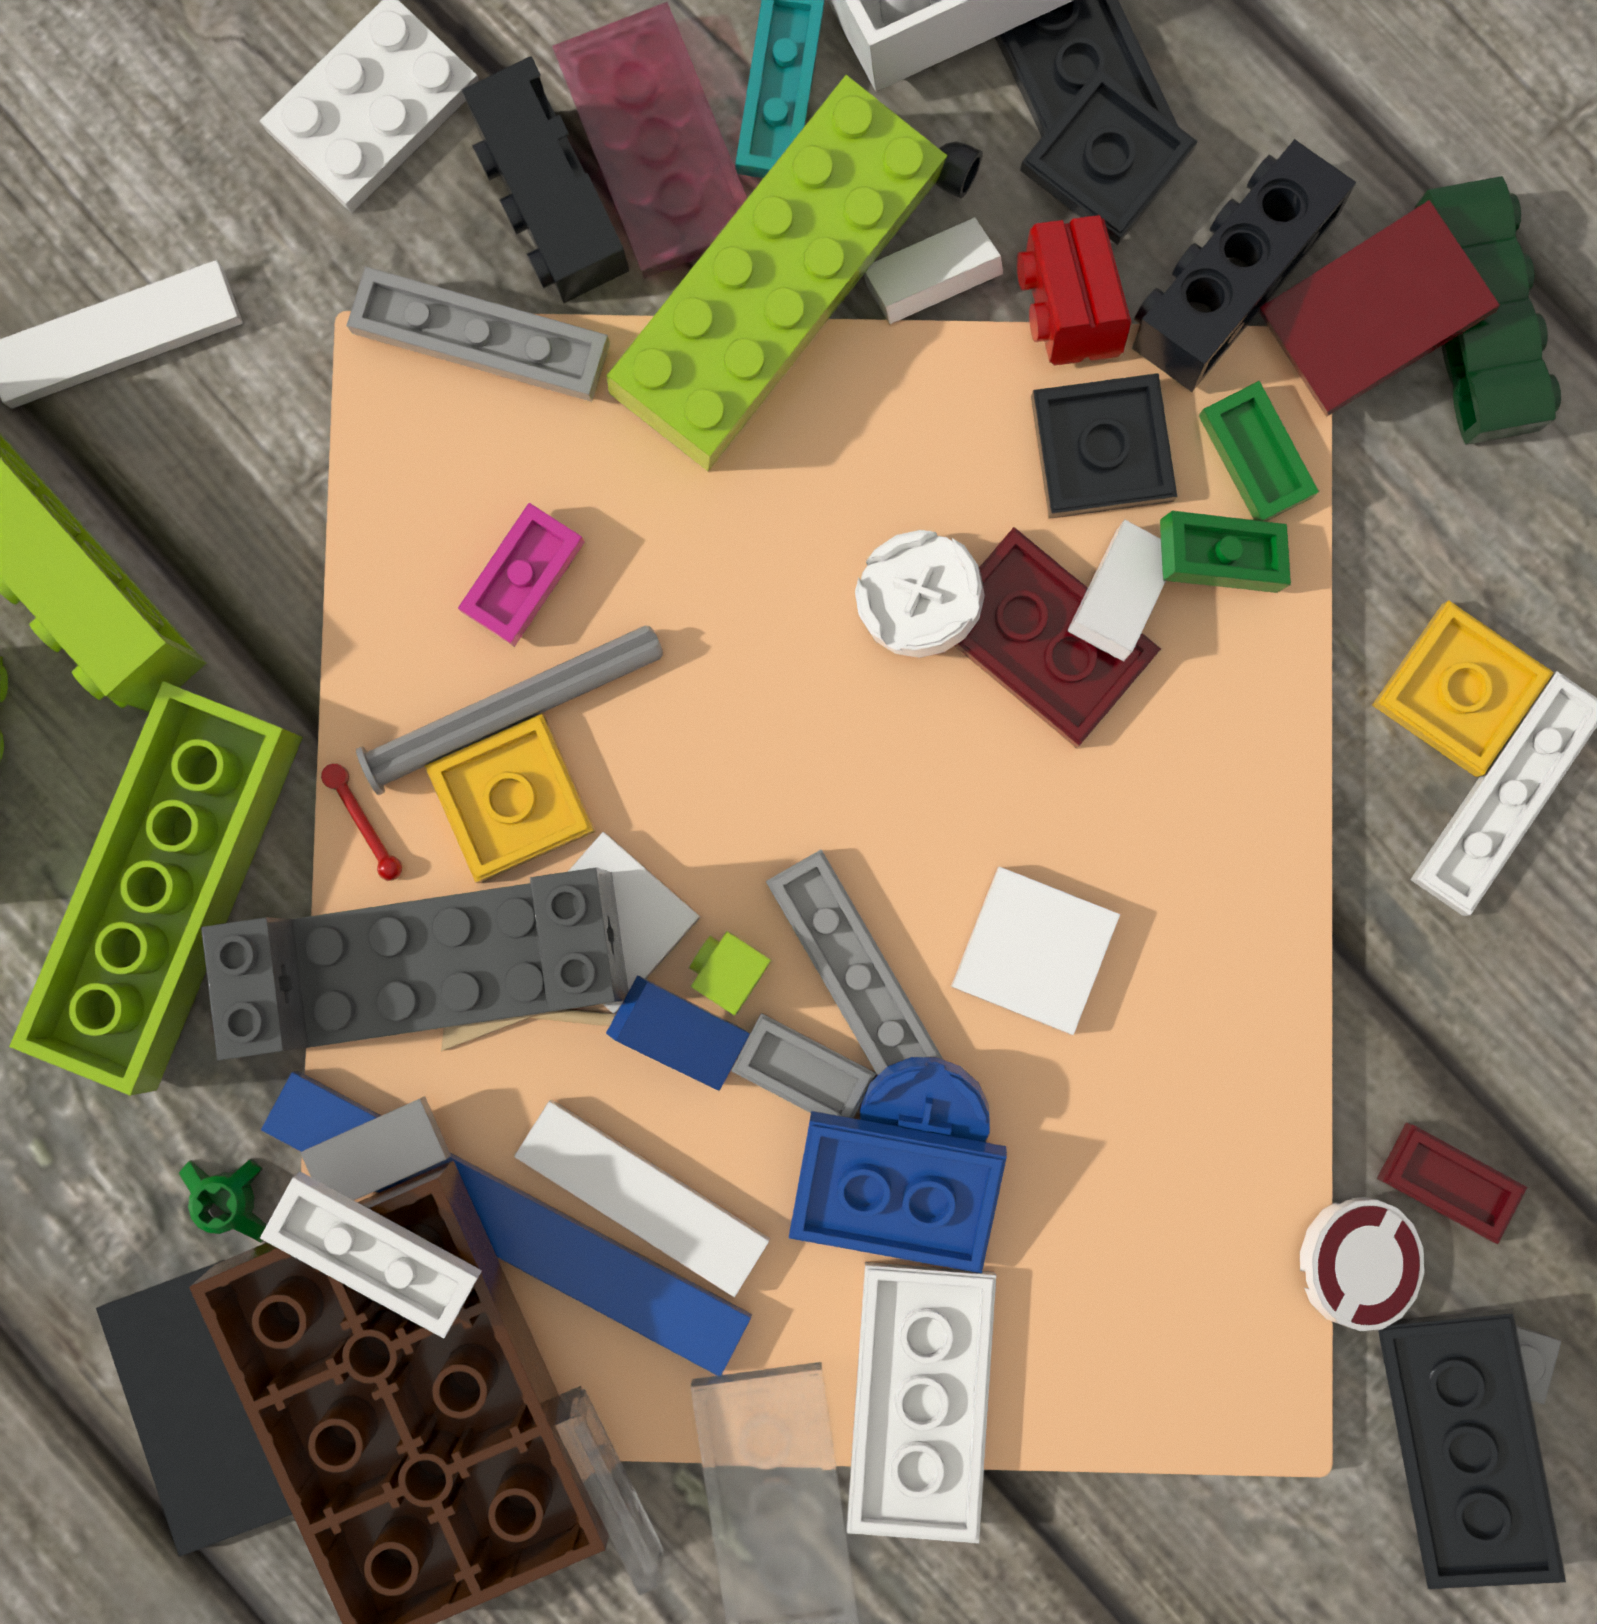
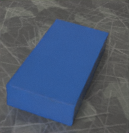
[606,975,750,1091]

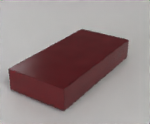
[1377,1123,1528,1244]

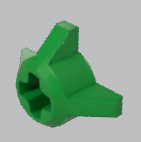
[179,1159,267,1243]

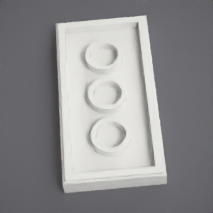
[847,1262,996,1543]

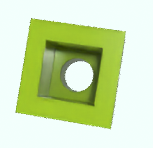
[689,931,772,1016]

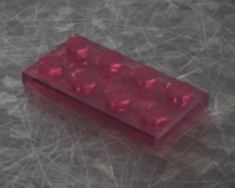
[552,2,747,279]

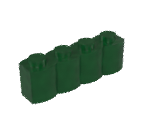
[1414,176,1561,445]

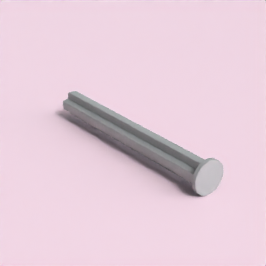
[356,626,663,795]

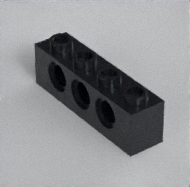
[1132,139,1356,392]

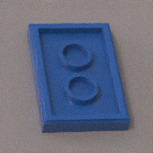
[789,1111,1007,1274]

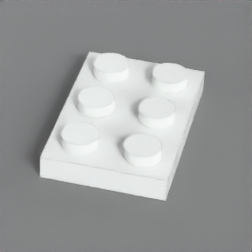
[259,0,479,213]

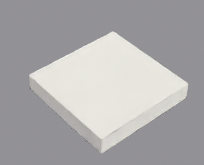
[568,832,701,1014]
[951,866,1120,1035]

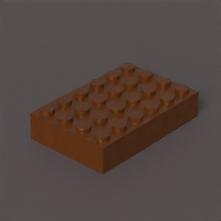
[189,1160,614,1624]

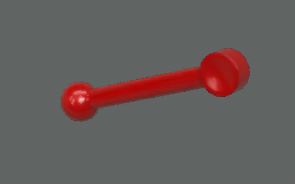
[321,763,402,881]

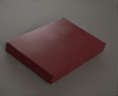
[1260,200,1500,417]
[955,527,1161,748]

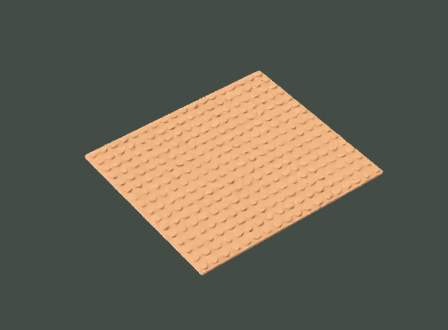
[301,311,1333,1478]

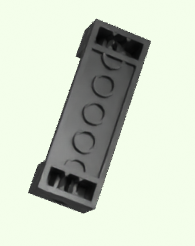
[201,867,628,1061]

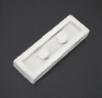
[260,1171,482,1339]

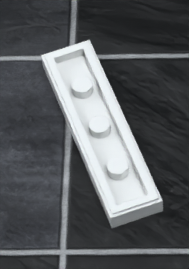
[0,260,243,409]
[1410,671,1597,916]
[514,1100,770,1298]

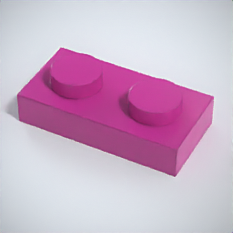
[458,503,585,647]

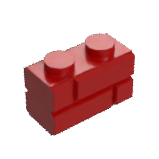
[1017,215,1131,366]

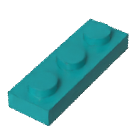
[735,0,825,178]

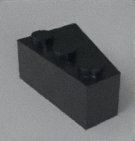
[462,56,630,303]

